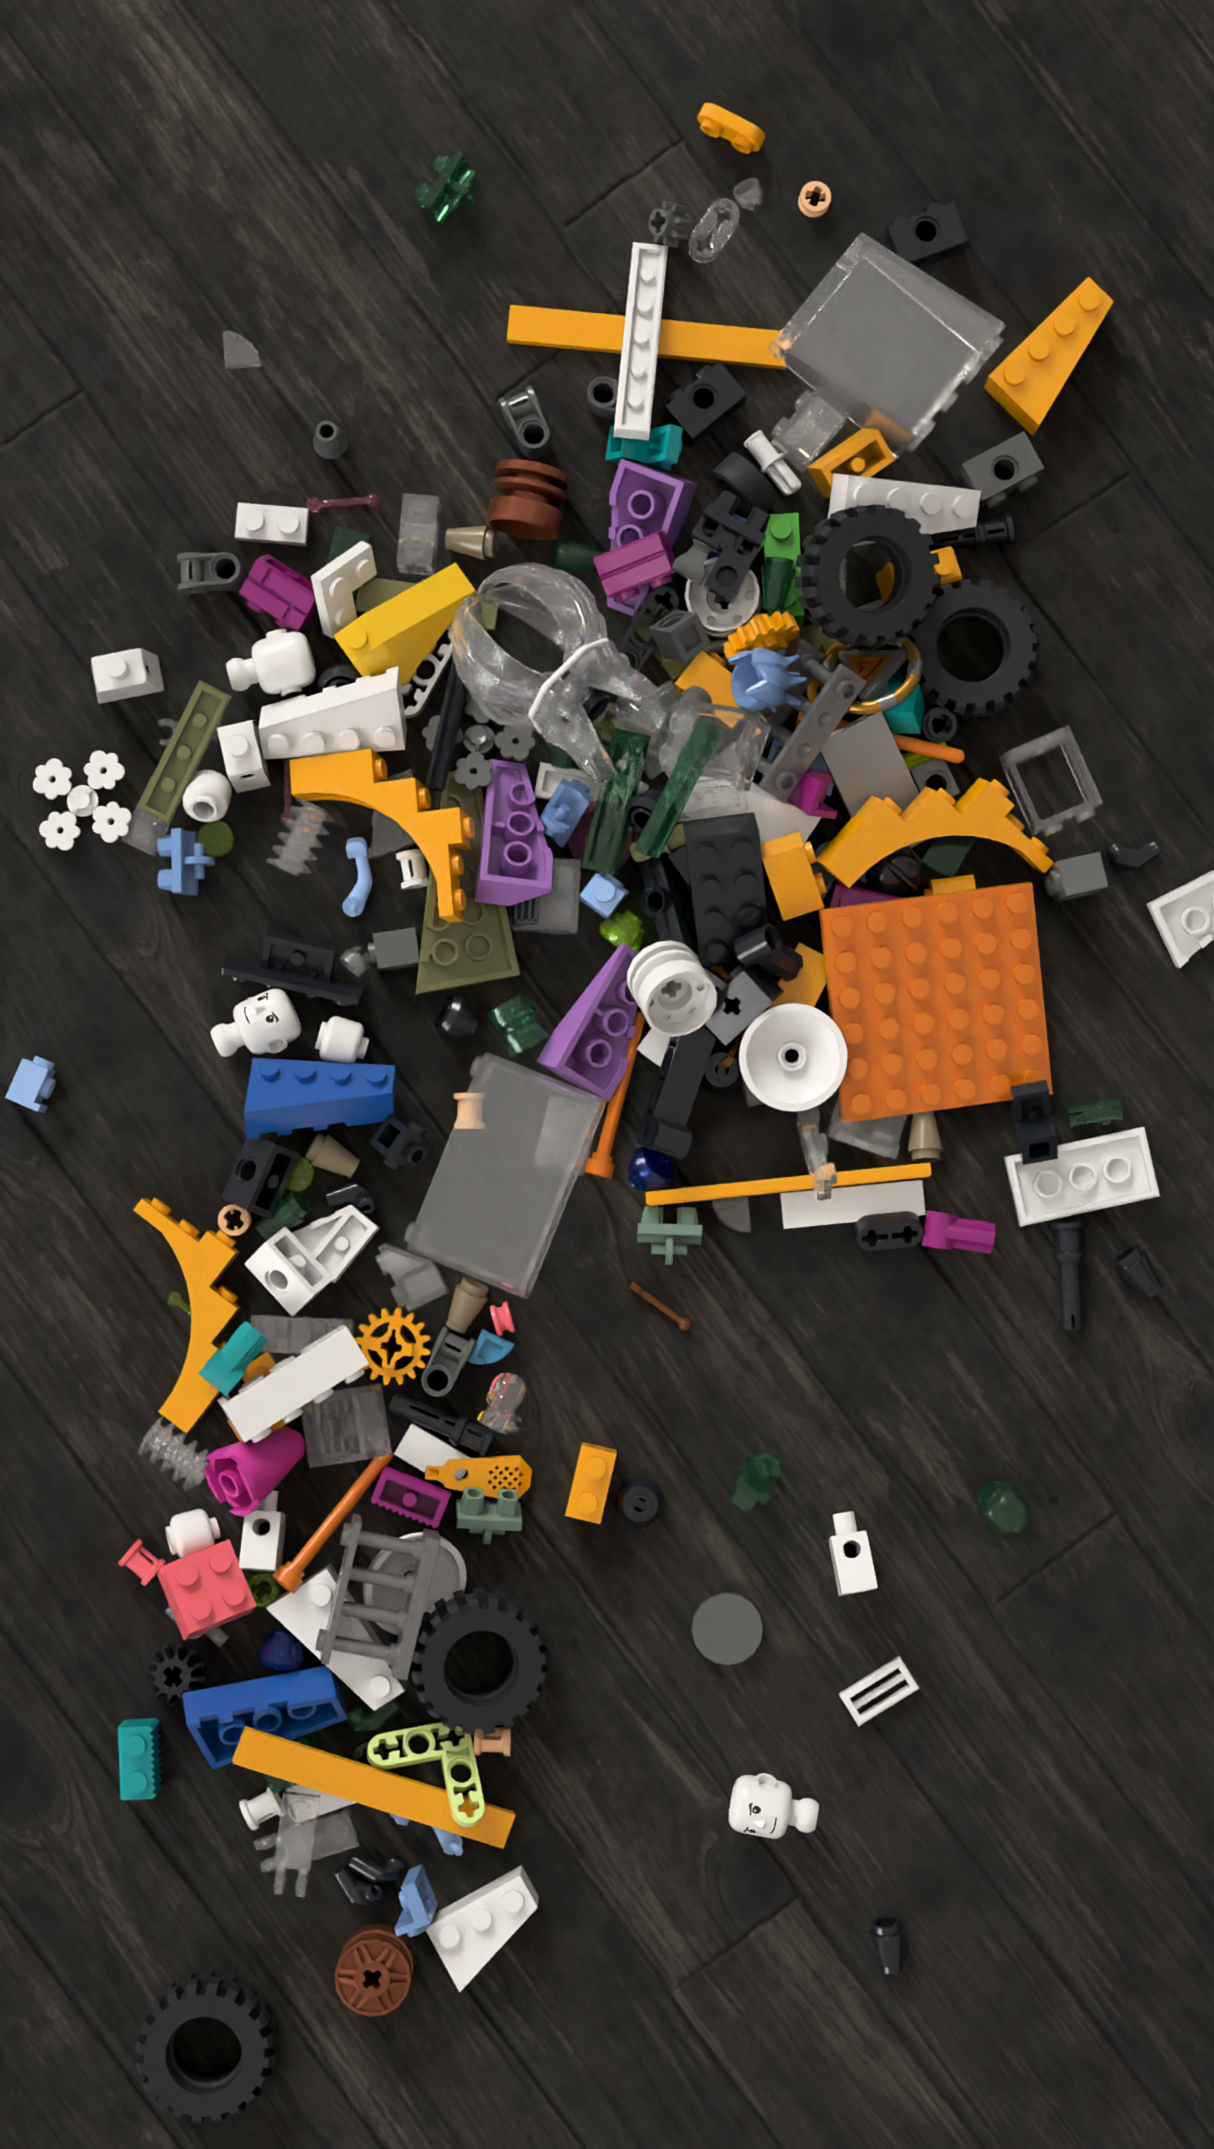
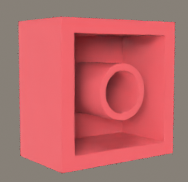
[157,1539,257,1640]

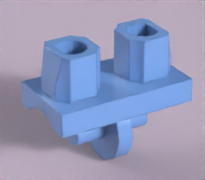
[539,778,594,848]
[157,828,215,896]

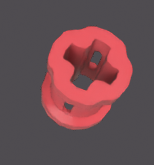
[118,1539,166,1586]

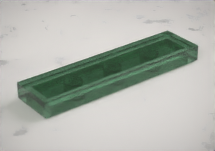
[635,718,724,859]
[581,728,651,876]

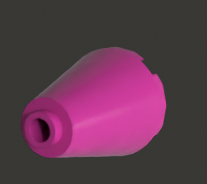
[204,1427,305,1517]

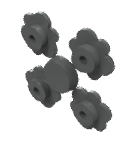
[422,686,536,791]

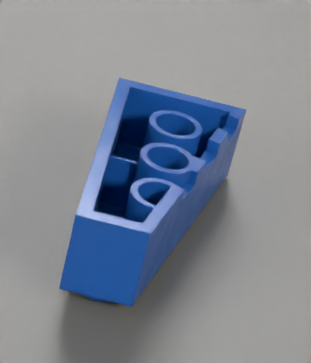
[244,1058,396,1140]
[182,1666,348,1770]

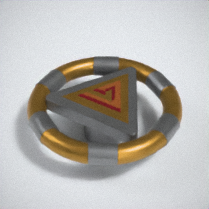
[819,637,923,714]

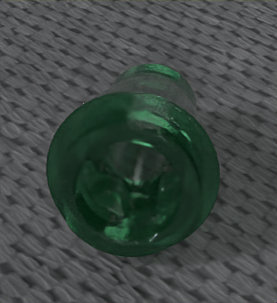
[553,538,606,573]
[761,557,797,612]
[256,1190,310,1240]

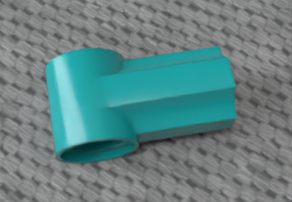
[198,1321,269,1396]

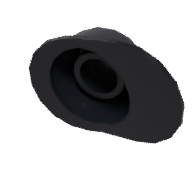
[859,846,924,898]

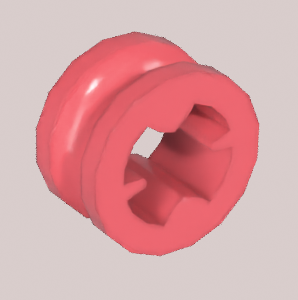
[490,1301,515,1336]

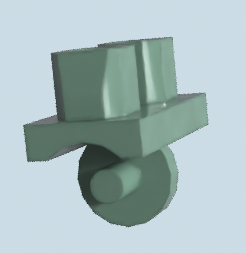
[637,1206,702,1265]
[455,1487,522,1544]

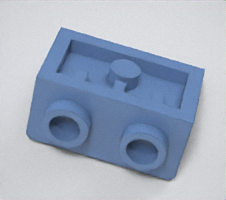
[394,1864,438,1937]

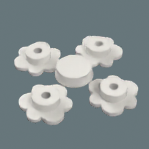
[33,750,132,851]

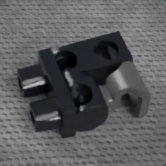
[672,490,770,604]

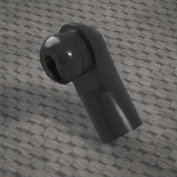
[325,1182,378,1214]

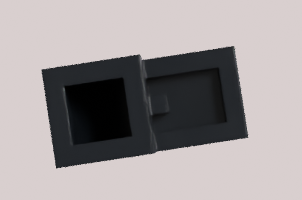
[1009,1080,1058,1165]

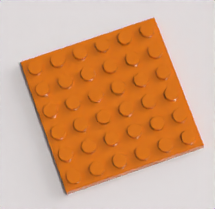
[819,882,1053,1123]

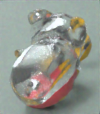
[477,1372,526,1435]

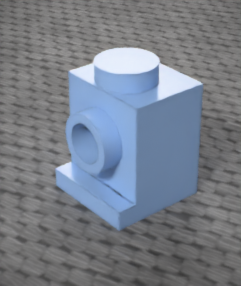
[580,871,629,920]
[5,1055,56,1113]

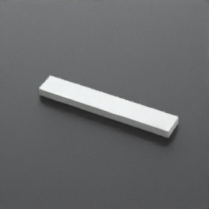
[613,242,668,440]

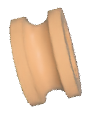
[798,181,831,217]
[218,1204,252,1236]

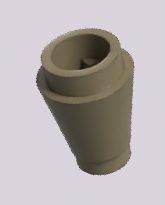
[445,525,499,561]
[908,1111,943,1163]
[305,1133,360,1178]
[446,1277,489,1333]

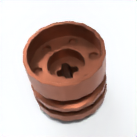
[486,459,570,540]
[334,1923,415,2017]

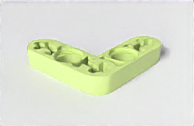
[367,1722,485,1827]

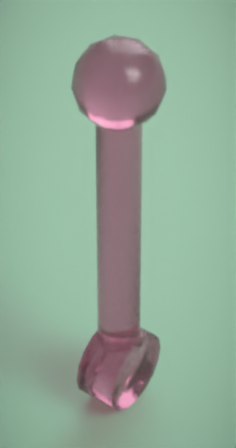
[306,493,380,512]
[280,757,295,826]

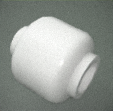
[183,769,232,823]
[315,1016,369,1063]
[165,1509,221,1559]

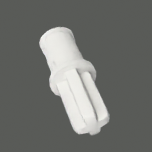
[743,430,801,497]

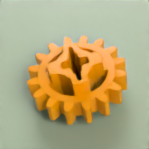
[723,611,800,668]
[354,1307,431,1385]

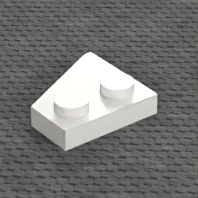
[292,1205,380,1283]

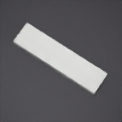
[780,1180,926,1229]

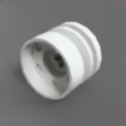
[685,557,763,639]
[627,940,717,1037]

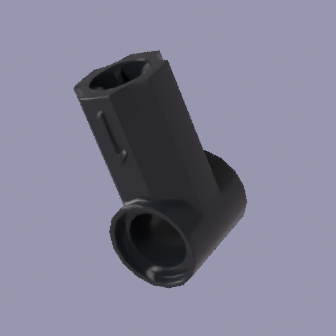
[734,924,803,982]

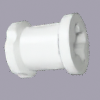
[396,849,429,890]
[239,1785,286,1831]

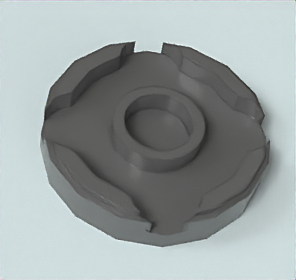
[691,1592,763,1665]

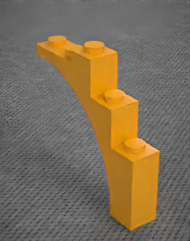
[289,748,475,923]
[816,778,1054,888]
[133,1197,242,1434]

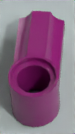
[921,1210,995,1254]

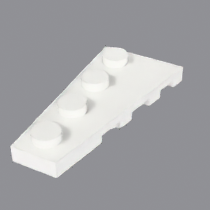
[1146,870,1214,968]

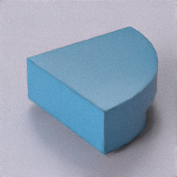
[467,1329,515,1365]

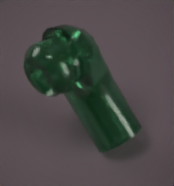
[346,1700,400,1733]

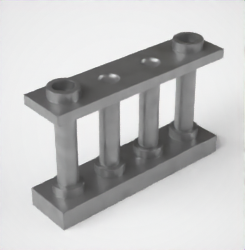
[718,636,867,802]
[315,1514,441,1680]

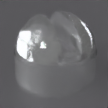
[733,178,764,210]
[339,946,370,977]

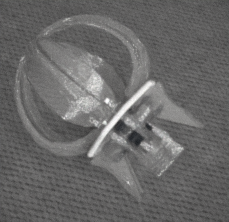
[450,563,670,784]

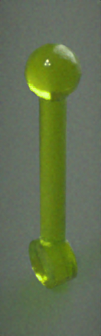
[167,1292,229,1343]

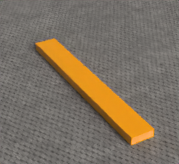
[507,305,790,370]
[645,1162,932,1206]
[232,1726,516,1849]

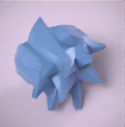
[728,647,807,712]

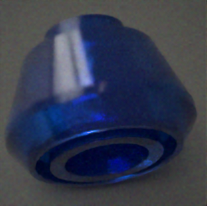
[628,1146,674,1192]
[256,1629,306,1670]

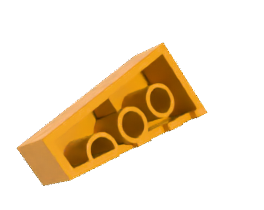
[983,277,1114,436]

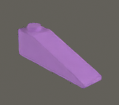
[607,459,697,616]
[474,759,553,906]
[536,943,639,1102]

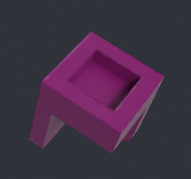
[787,768,838,819]

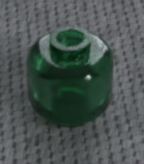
[977,1481,1031,1535]

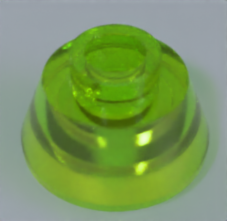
[599,910,645,952]

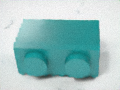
[118,1718,163,1800]

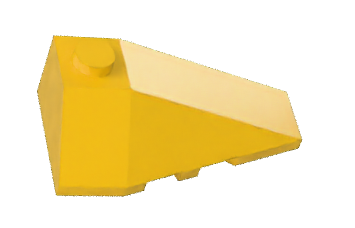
[333,562,476,688]

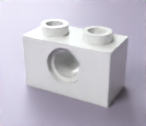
[245,1226,333,1317]

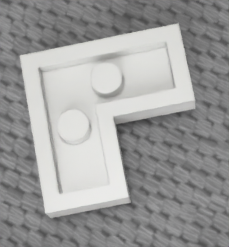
[311,541,377,639]

